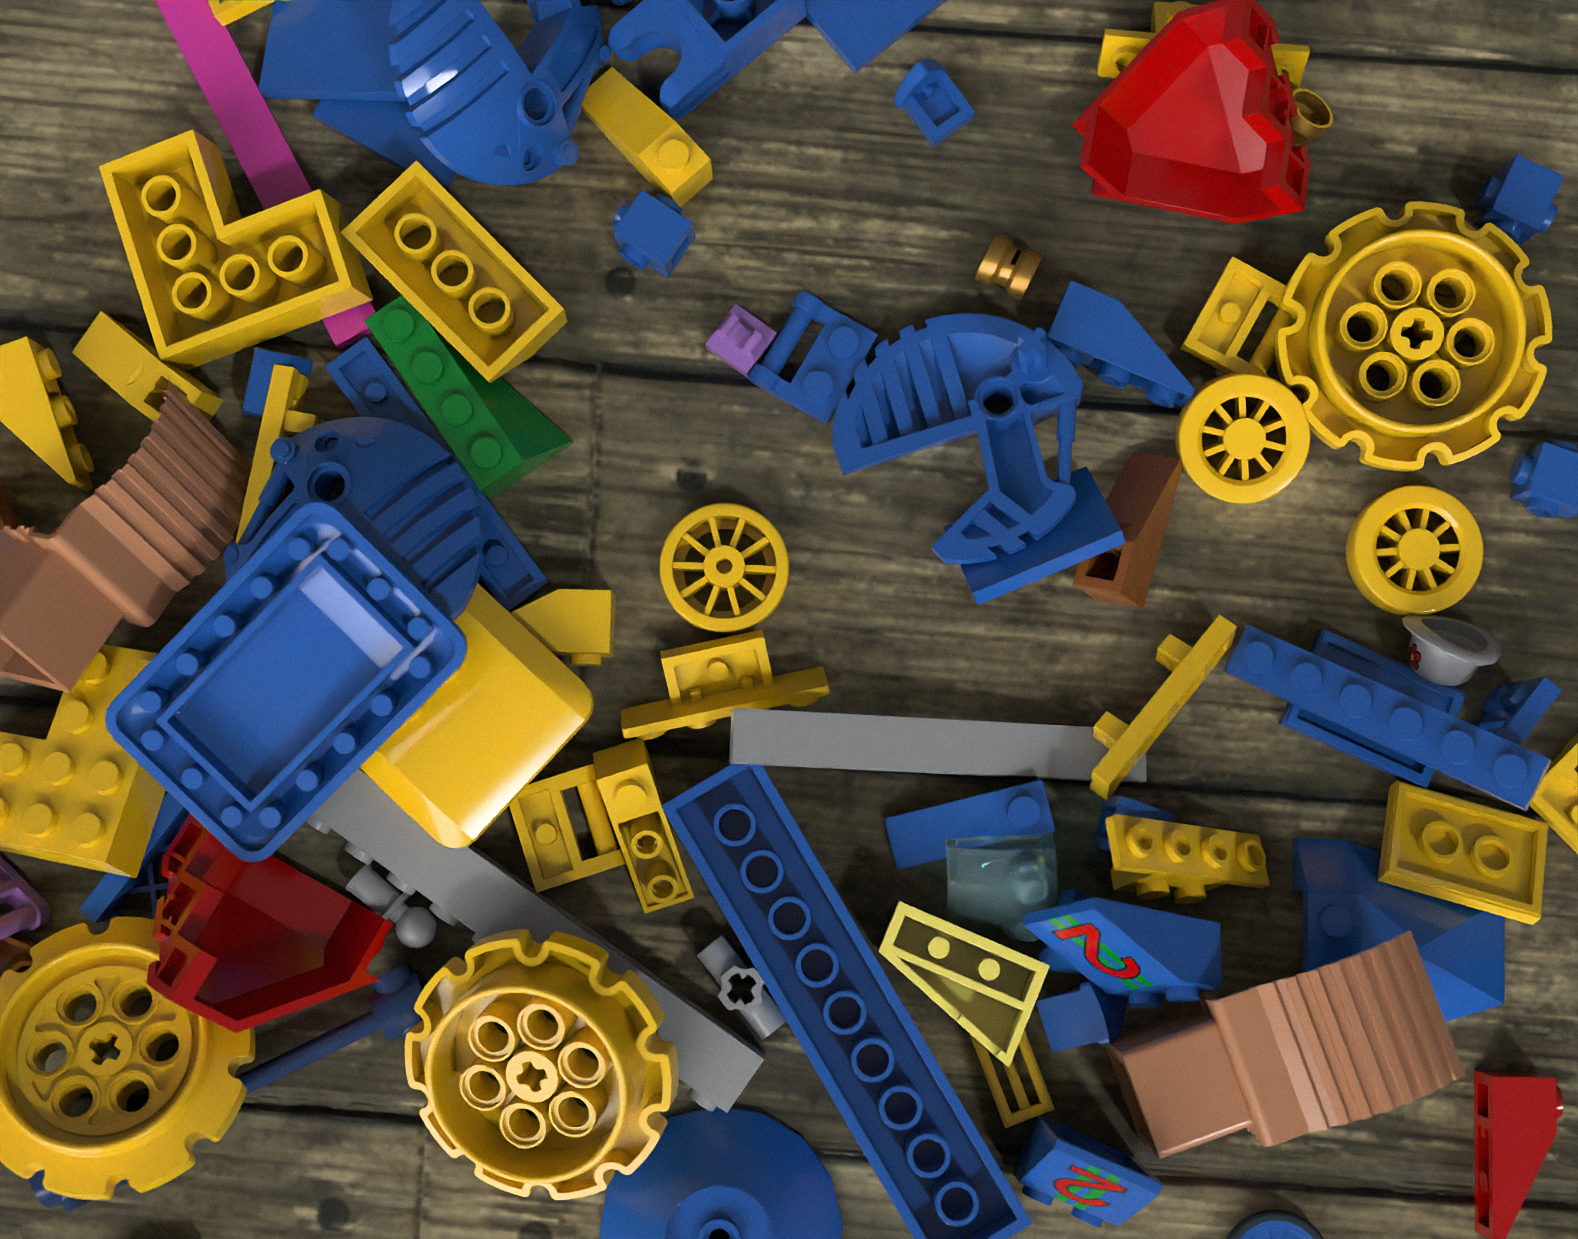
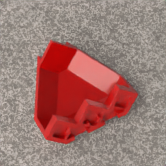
[1071,0,1311,224]
[146,813,393,1033]

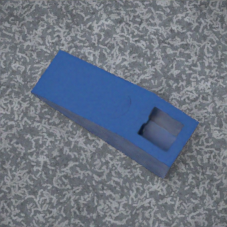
[1046,280,1195,408]

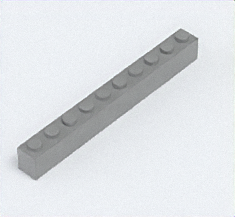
[306,767,765,1113]

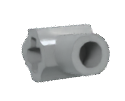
[697,935,786,1040]

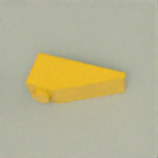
[580,67,713,207]

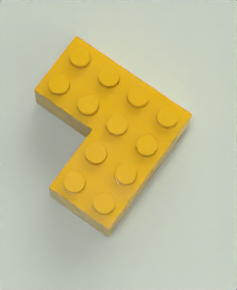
[99,129,373,371]
[0,644,166,878]

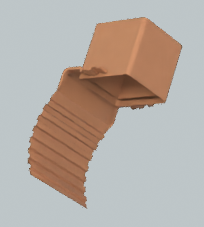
[0,380,252,692]
[1105,930,1465,1159]

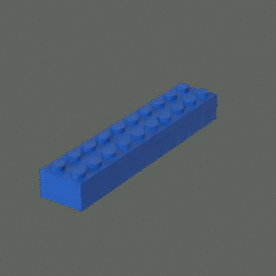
[661,764,1033,1239]

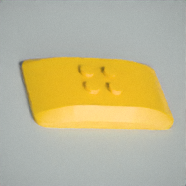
[360,582,594,849]

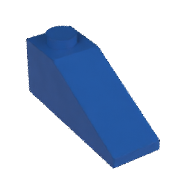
[884,780,1056,869]

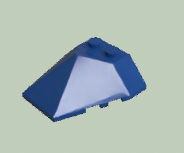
[1292,838,1505,1022]

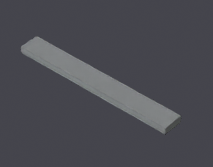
[729,708,1146,783]

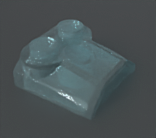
[944,833,1057,942]

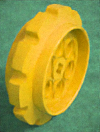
[1274,201,1552,471]
[0,916,255,1200]
[405,929,679,1200]

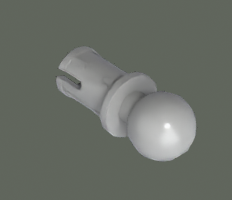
[345,864,438,948]

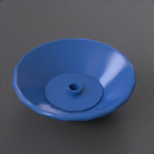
[599,1106,843,1239]

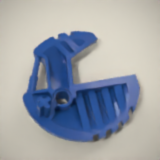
[389,0,611,186]
[832,313,1083,564]
[223,417,484,621]

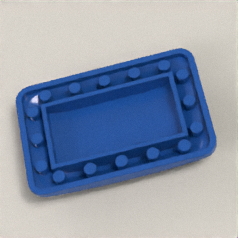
[105,501,468,862]

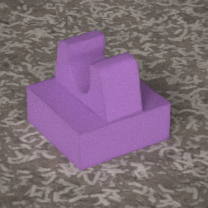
[706,304,777,377]

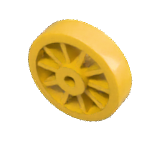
[1175,372,1310,504]
[1346,485,1484,616]
[659,503,789,634]

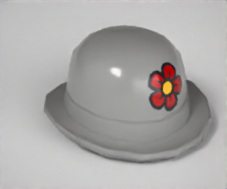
[1402,614,1502,686]

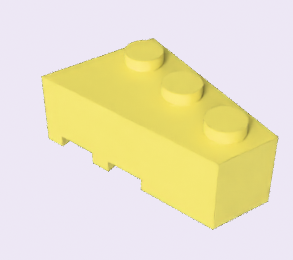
[877,901,1050,1068]

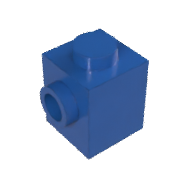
[1475,155,1564,245]
[612,190,695,278]
[1510,439,1578,519]

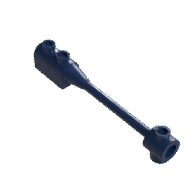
[28,962,429,1213]

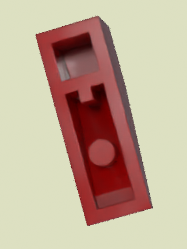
[1474,1070,1563,1239]

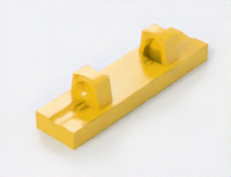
[235,364,324,543]
[1090,614,1237,801]

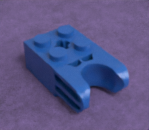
[608,0,807,119]

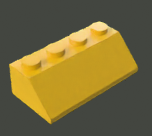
[340,160,568,383]

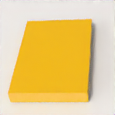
[1378,780,1548,925]

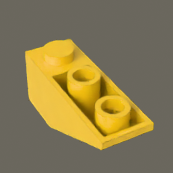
[72,311,224,422]
[0,336,94,492]
[511,589,616,666]
[593,739,694,914]

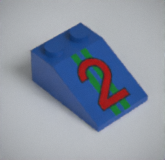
[1024,898,1222,1008]
[1013,1115,1163,1227]

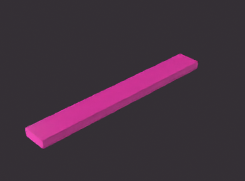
[155,0,377,349]

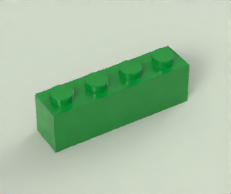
[364,295,574,500]

